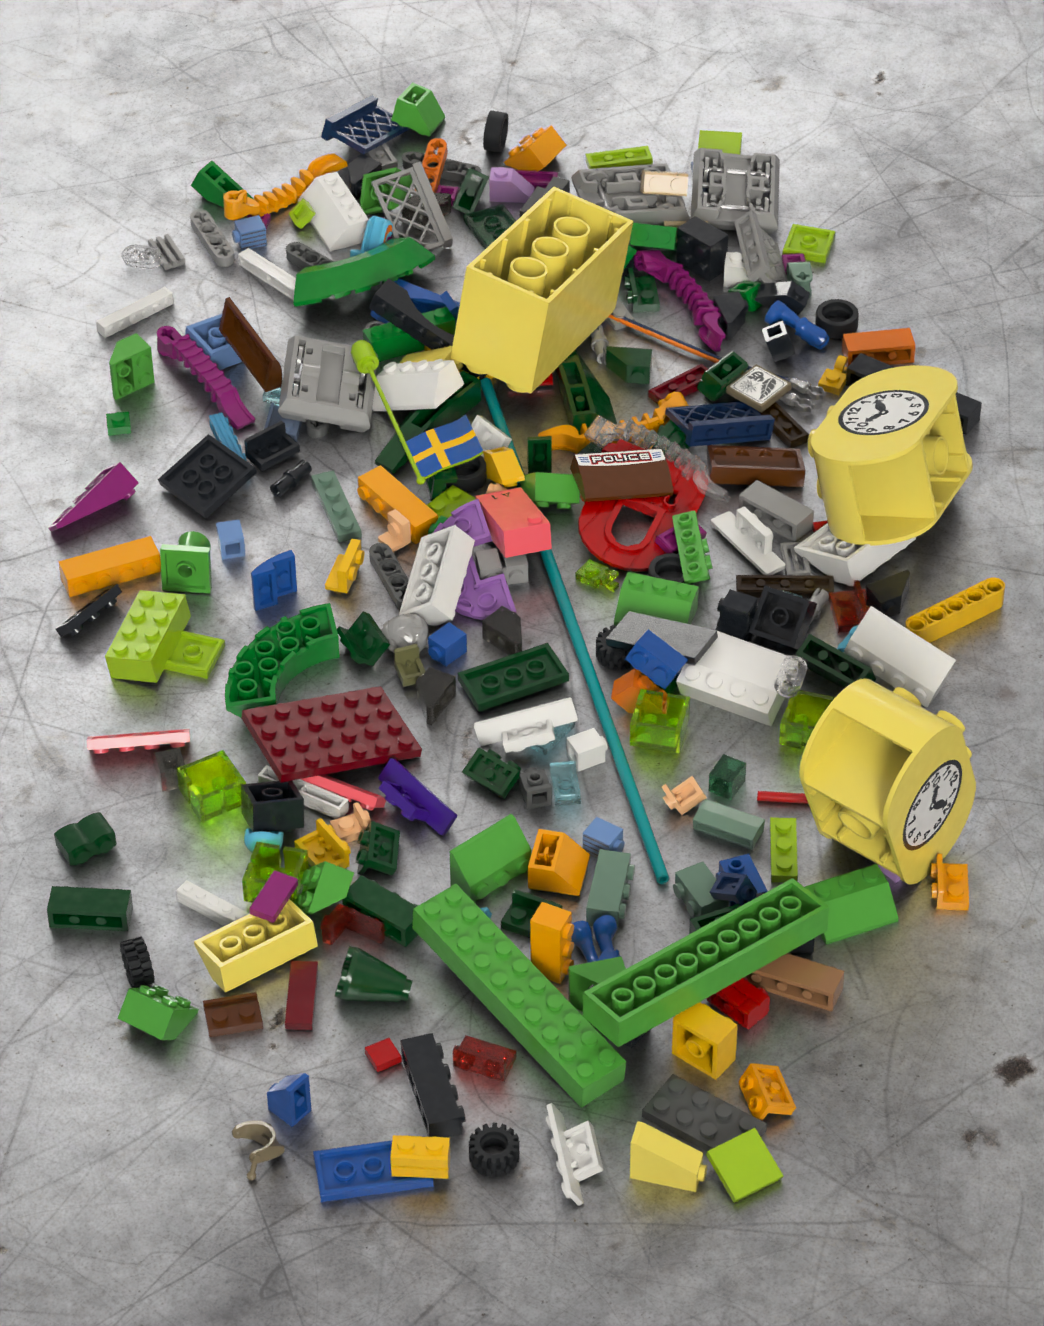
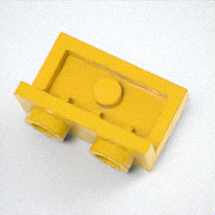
[325,539,364,594]
[294,818,351,869]

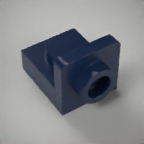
[709,872,757,906]

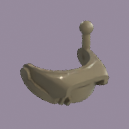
[232,1120,284,1181]

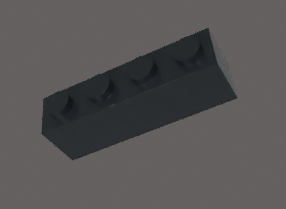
[400,1033,466,1138]

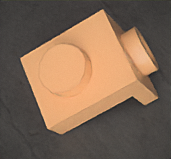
[662,776,707,815]

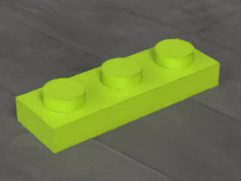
[585,146,653,169]
[770,817,798,883]

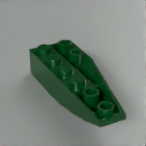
[555,349,618,435]
[375,371,481,473]

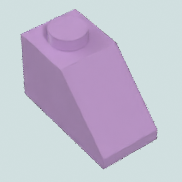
[489,167,535,203]

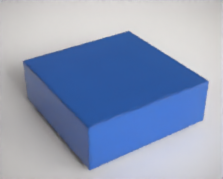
[440,291,459,320]

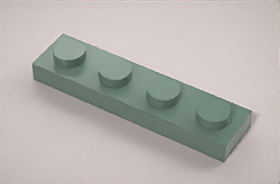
[311,470,362,543]

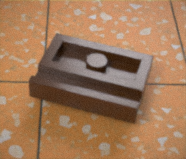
[203,992,263,1038]

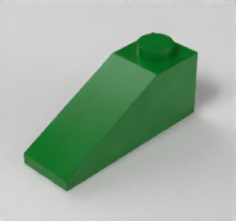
[191,160,254,217]

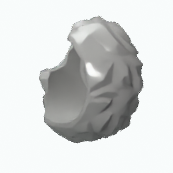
[381,613,429,653]

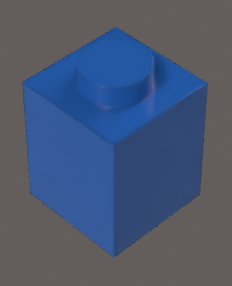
[428,622,467,666]

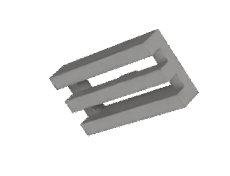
[148,234,185,270]
[780,542,811,576]

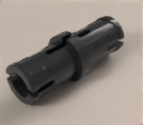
[270,460,312,498]

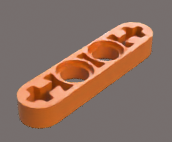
[414,138,448,208]

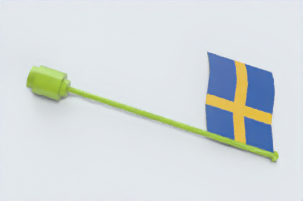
[351,340,483,485]

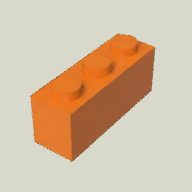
[842,328,916,367]

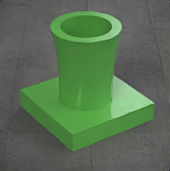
[160,531,212,594]

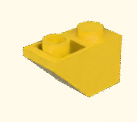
[483,446,525,487]

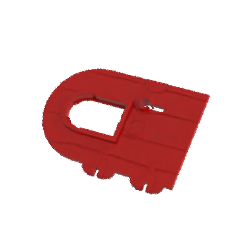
[578,439,712,572]

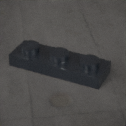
[56,584,122,637]

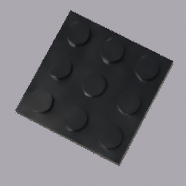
[158,434,257,518]

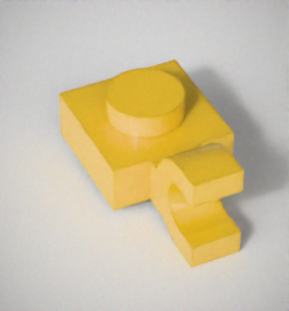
[818,355,848,395]

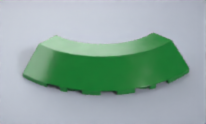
[293,237,436,307]
[225,603,340,718]

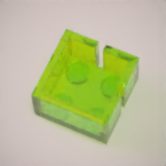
[779,688,835,749]
[630,689,690,754]
[177,750,246,822]
[242,842,309,903]

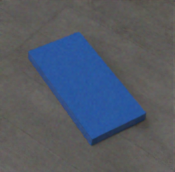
[313,1140,434,1202]

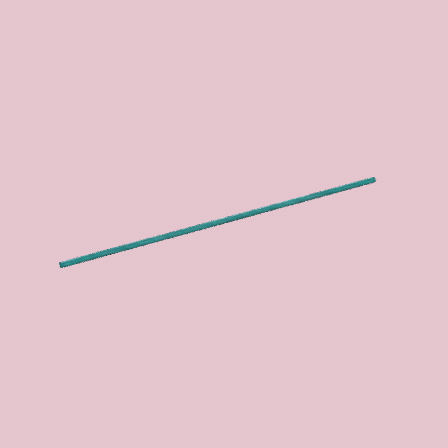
[481,378,669,884]

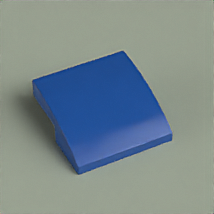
[251,550,297,611]

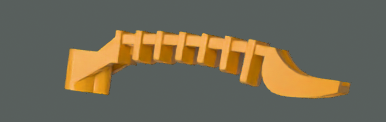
[223,153,348,220]
[538,392,689,454]

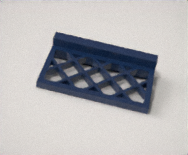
[321,95,410,154]
[665,402,775,447]

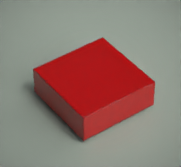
[364,1037,402,1072]

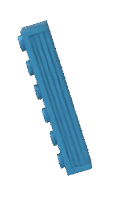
[209,412,249,463]

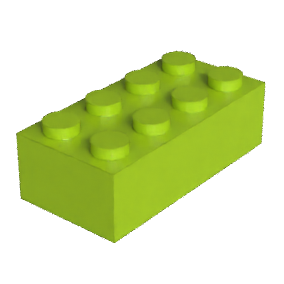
[105,590,191,683]

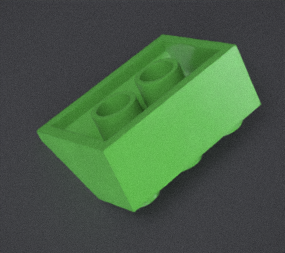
[614,572,699,626]
[449,814,531,902]
[805,864,899,945]

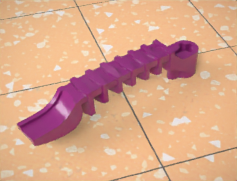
[634,250,726,352]
[157,326,255,430]

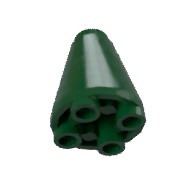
[334,946,413,1002]

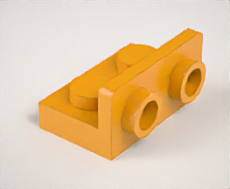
[930,853,969,911]
[738,1063,796,1121]

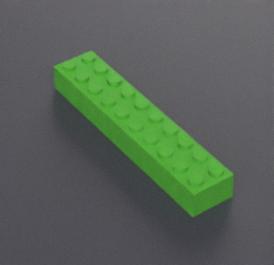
[583,878,829,1047]
[412,884,626,1108]

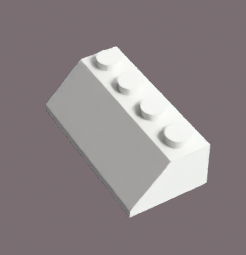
[298,172,369,252]
[372,359,464,411]
[399,525,475,626]
[844,606,956,708]

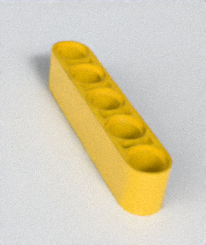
[905,577,1005,643]

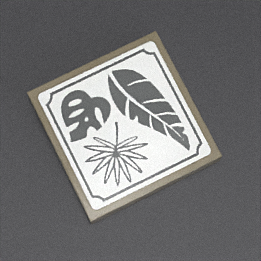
[726,364,792,413]

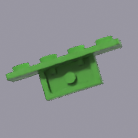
[672,511,713,584]

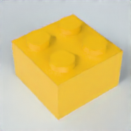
[672,1002,738,1080]

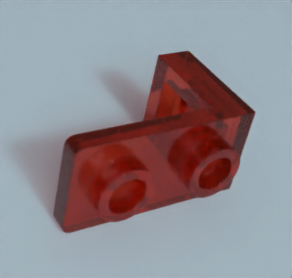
[320,903,385,946]

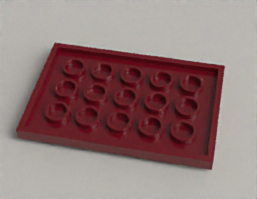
[241,686,422,783]

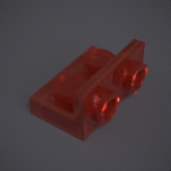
[829,580,870,633]
[453,1035,517,1082]

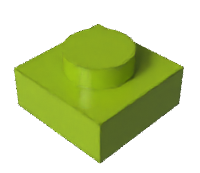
[289,198,316,229]

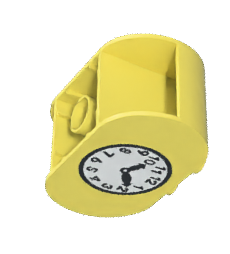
[808,365,973,546]
[799,679,976,884]

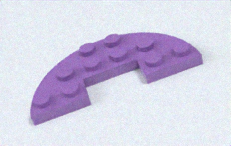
[433,499,518,621]

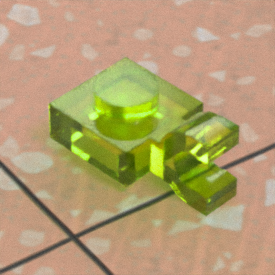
[575,559,619,592]

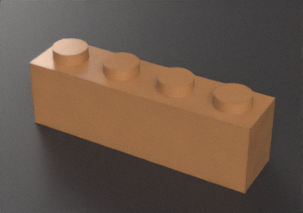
[745,953,845,1012]

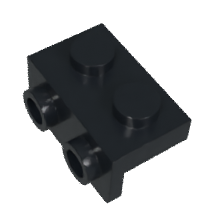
[244,421,300,471]

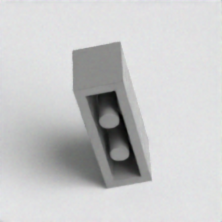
[739,480,814,542]

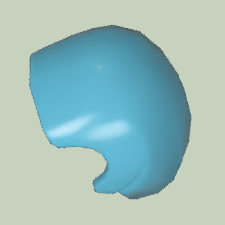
[244,828,284,856]

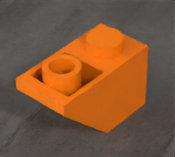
[611,668,670,716]

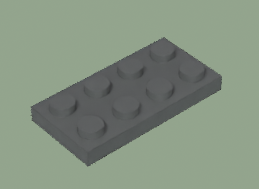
[642,1074,767,1152]

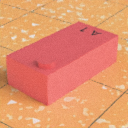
[475,487,552,558]

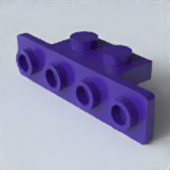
[378,758,457,836]

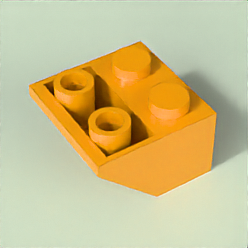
[504,125,567,171]
[528,829,590,896]

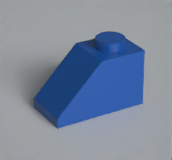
[267,1073,312,1127]

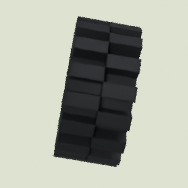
[596,625,630,670]
[120,936,155,988]
[469,1123,520,1177]

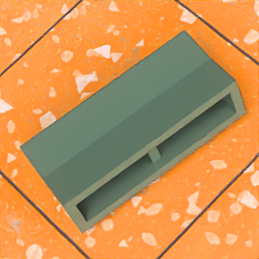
[693,799,765,850]

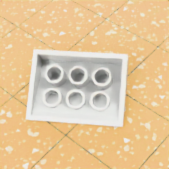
[794,523,916,586]
[676,631,802,726]

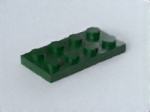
[457,643,569,712]

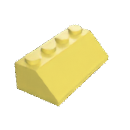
[194,899,318,993]

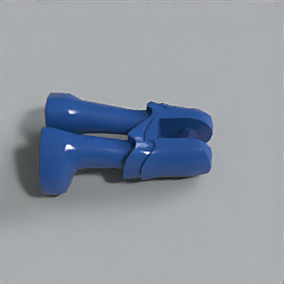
[764,300,829,349]
[572,915,620,963]

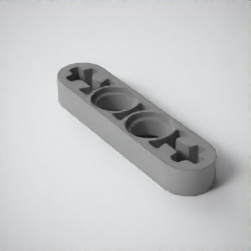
[190,210,235,267]

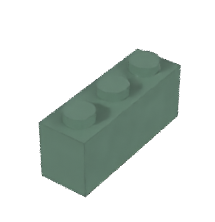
[586,849,635,930]

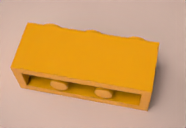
[530,902,574,984]

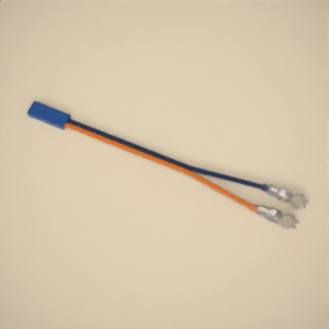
[607,312,827,413]

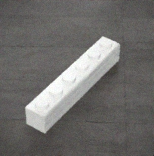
[238,248,296,300]
[96,287,174,338]
[258,765,349,819]
[176,880,249,926]

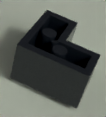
[715,589,757,642]

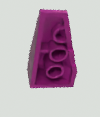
[48,462,139,531]

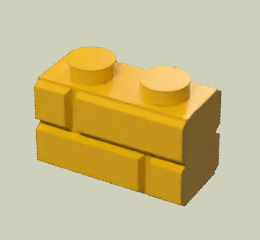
[391,1135,450,1179]

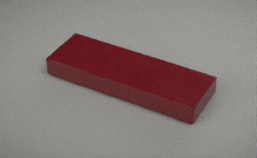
[648,363,708,405]
[285,961,318,1030]

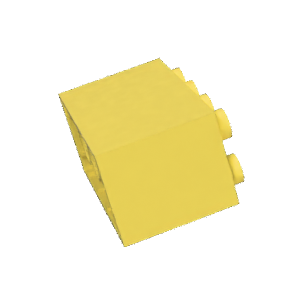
[450,187,634,394]

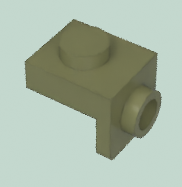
[394,644,427,687]

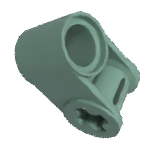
[787,261,813,298]

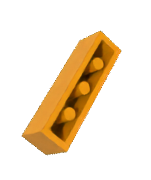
[357,465,438,545]
[58,536,161,598]

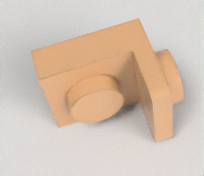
[378,509,411,552]
[330,802,371,843]

